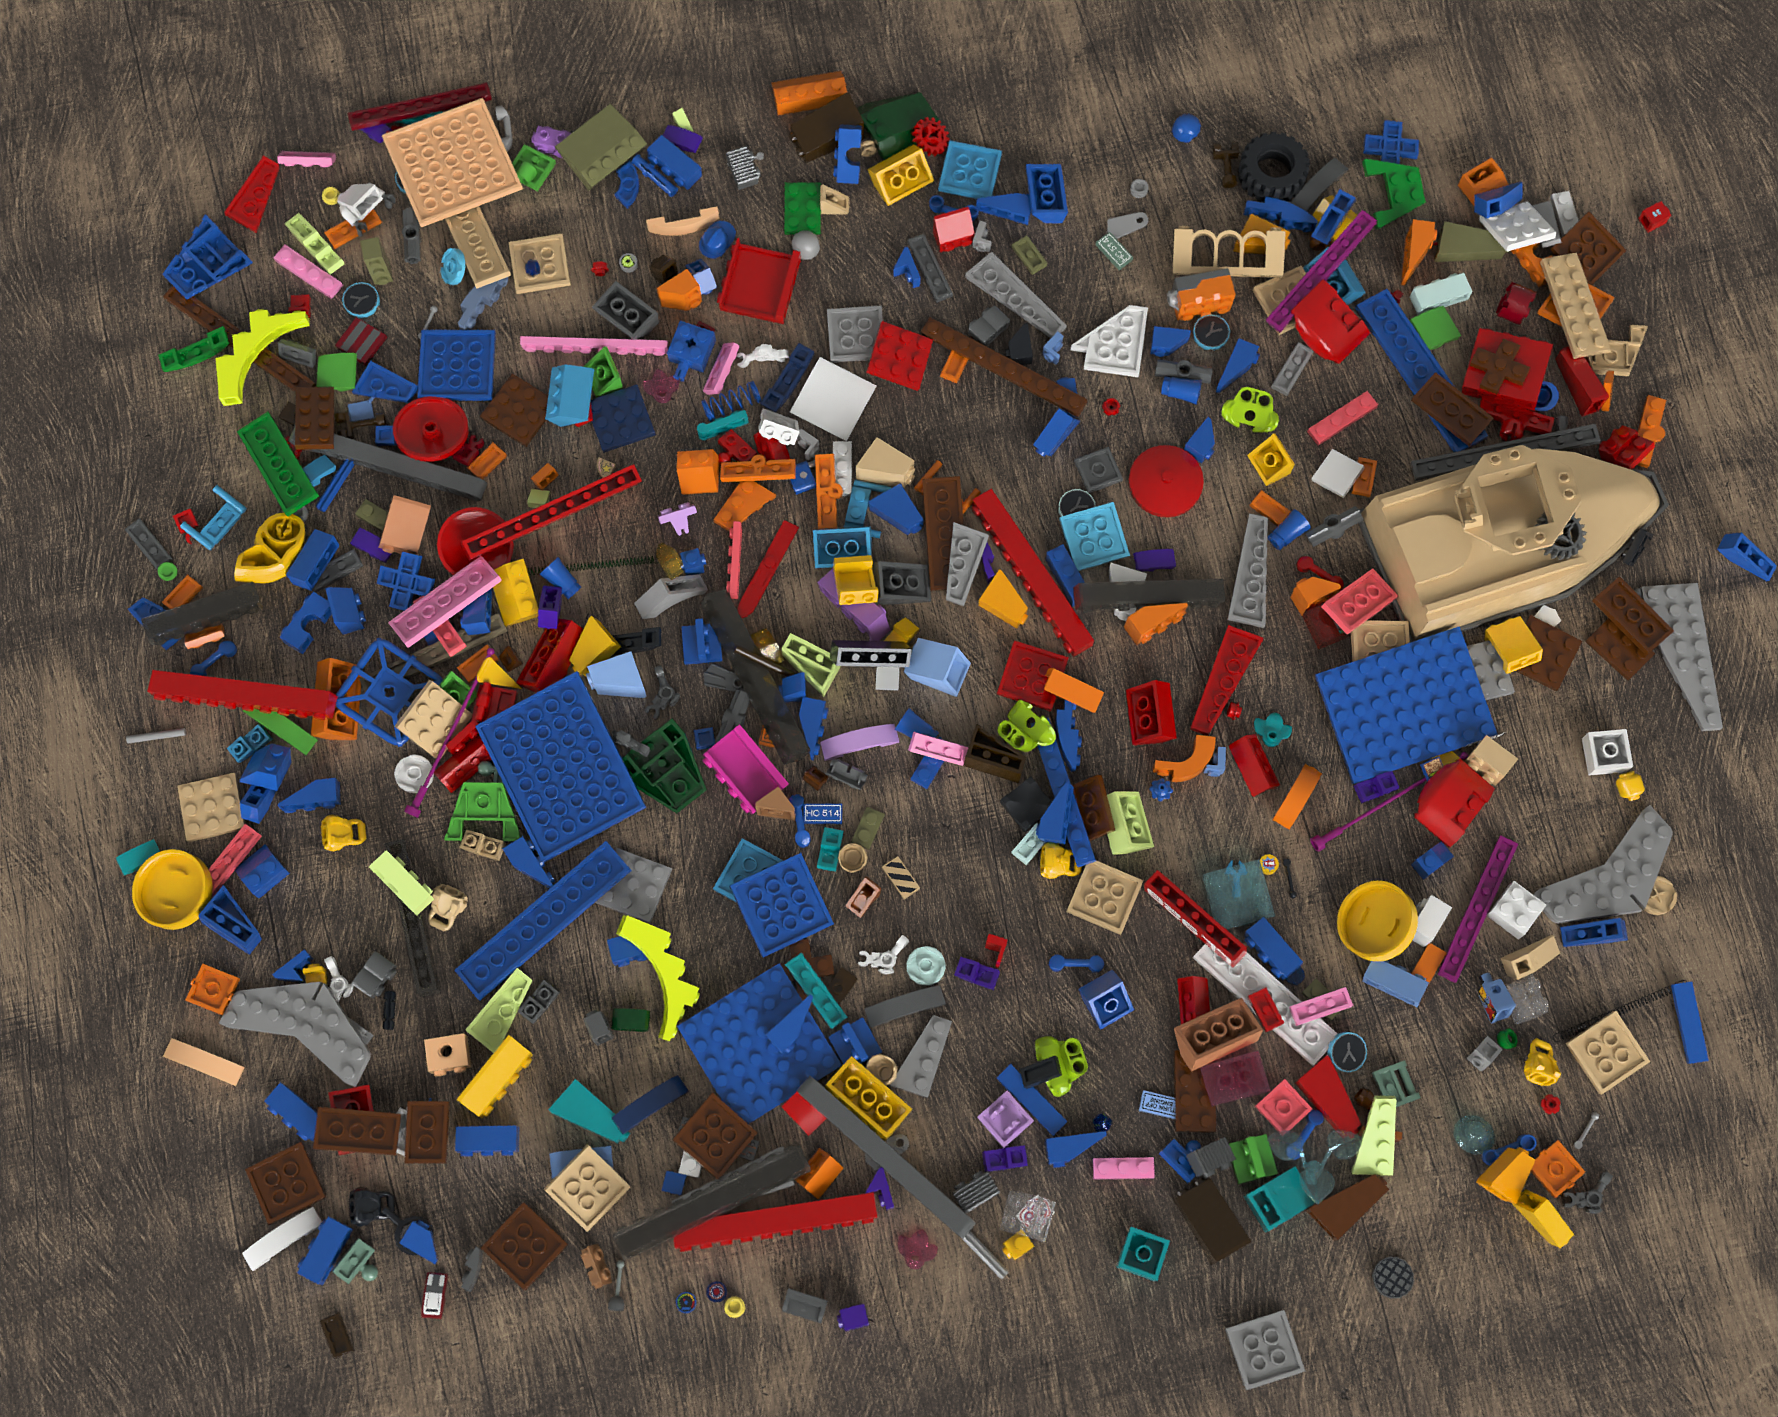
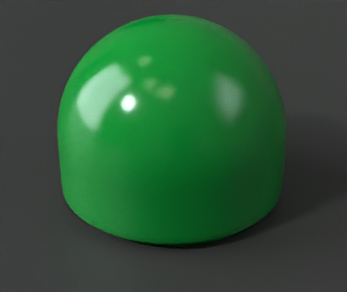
[1497,1028,1518,1049]

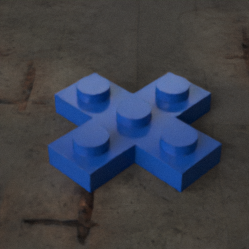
[1363,120,1419,164]
[376,552,435,611]

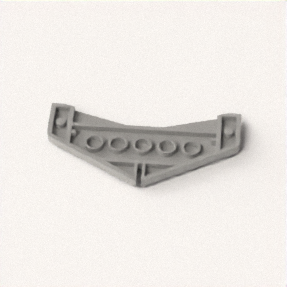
[1533,805,1673,923]
[219,982,371,1087]

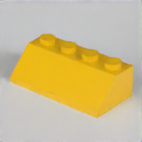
[457,1035,533,1118]
[824,1056,912,1142]

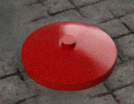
[393,396,469,462]
[1128,445,1204,517]
[437,507,514,575]

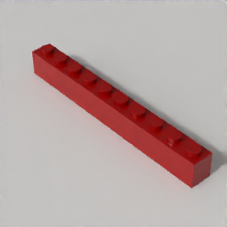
[461,464,642,561]
[971,488,1094,657]
[147,670,338,720]
[671,1192,877,1252]

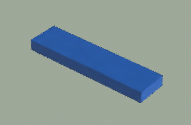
[1671,981,1709,1064]
[996,1064,1068,1136]

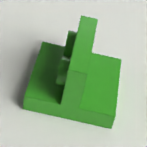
[1229,1134,1278,1184]

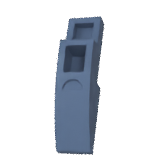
[458,277,509,330]

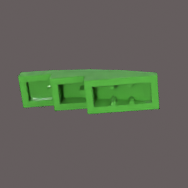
[243,709,318,756]

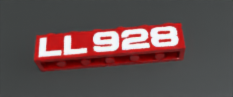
[1144,870,1247,968]

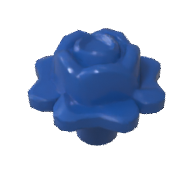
[1149,778,1173,802]

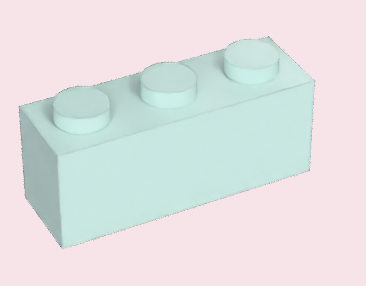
[1410,273,1473,315]

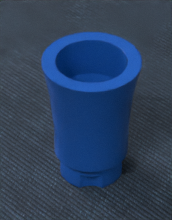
[1161,377,1202,405]
[1268,509,1311,550]
[539,556,581,599]
[895,708,939,738]

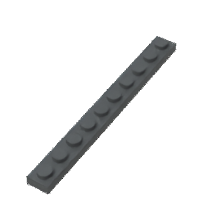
[1411,424,1601,481]

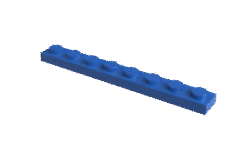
[1031,717,1096,867]

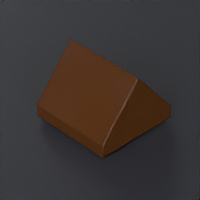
[499,646,523,672]
[803,766,829,791]

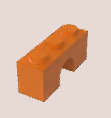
[1510,242,1553,287]

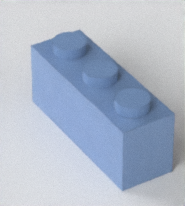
[1362,960,1429,1008]

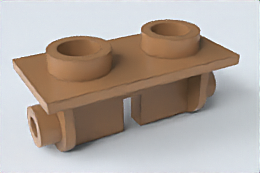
[581,1244,613,1289]

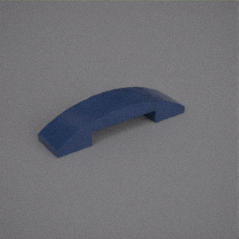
[760,343,815,413]
[611,1075,689,1135]

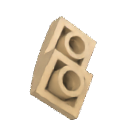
[460,830,506,861]

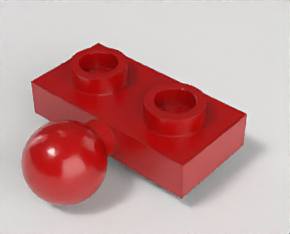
[718,429,757,466]

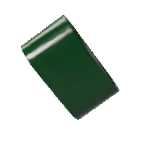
[611,1008,650,1032]

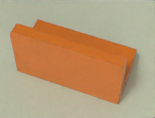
[794,1148,843,1199]

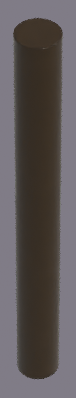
[733,645,797,677]

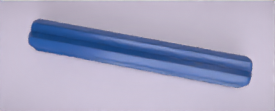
[316,459,355,512]

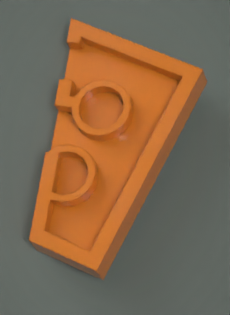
[714,481,776,532]

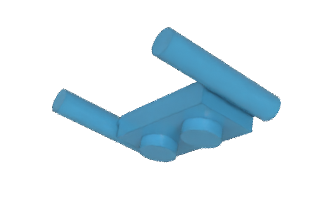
[843,480,891,539]
[180,485,247,550]

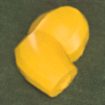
[234,513,306,584]

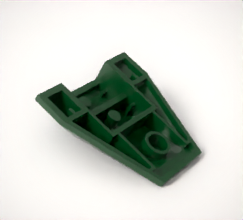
[857,92,939,161]
[622,718,707,814]

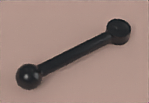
[1283,858,1297,899]

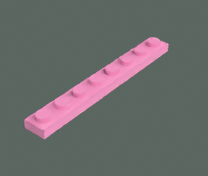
[520,336,669,356]

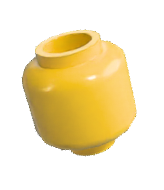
[1616,771,1645,801]

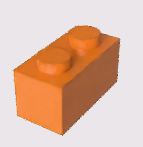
[531,463,559,490]

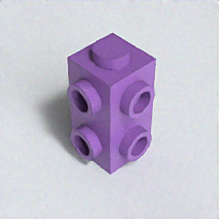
[532,126,572,158]

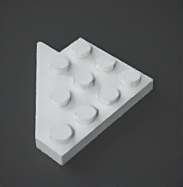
[1071,305,1148,377]

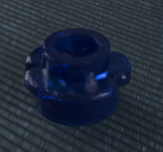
[525,259,540,277]
[1093,1114,1112,1132]

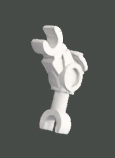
[737,344,789,368]
[858,935,909,975]
[324,956,354,1002]

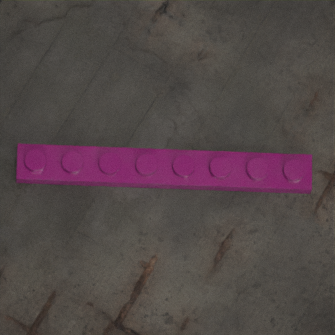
[1266,210,1377,333]
[1437,835,1518,983]

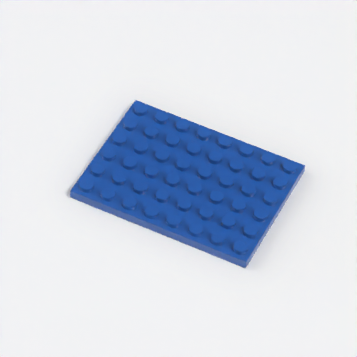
[1315,626,1498,784]
[476,671,647,862]

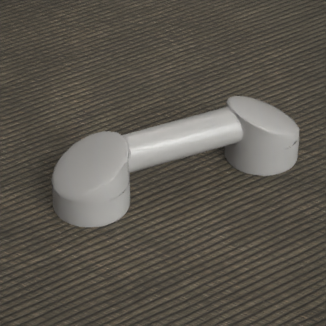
[495,106,513,152]

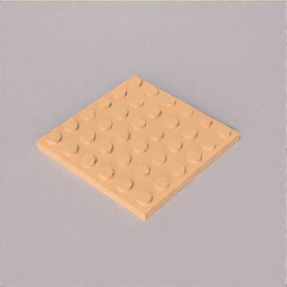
[382,98,523,227]

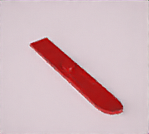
[737,520,799,618]

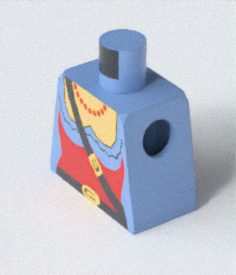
[1478,973,1516,1024]

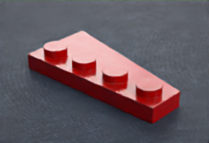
[224,156,280,233]

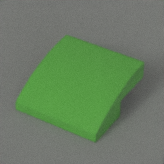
[1409,305,1461,350]
[317,353,357,392]

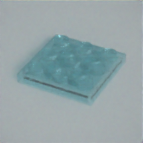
[1202,859,1275,929]

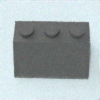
[592,281,660,340]

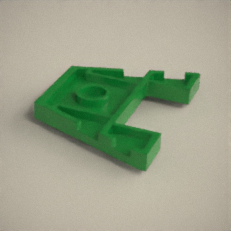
[1362,159,1426,230]

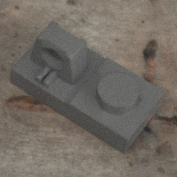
[278,339,316,368]

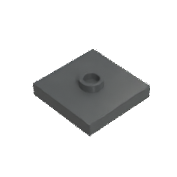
[1074,447,1123,493]

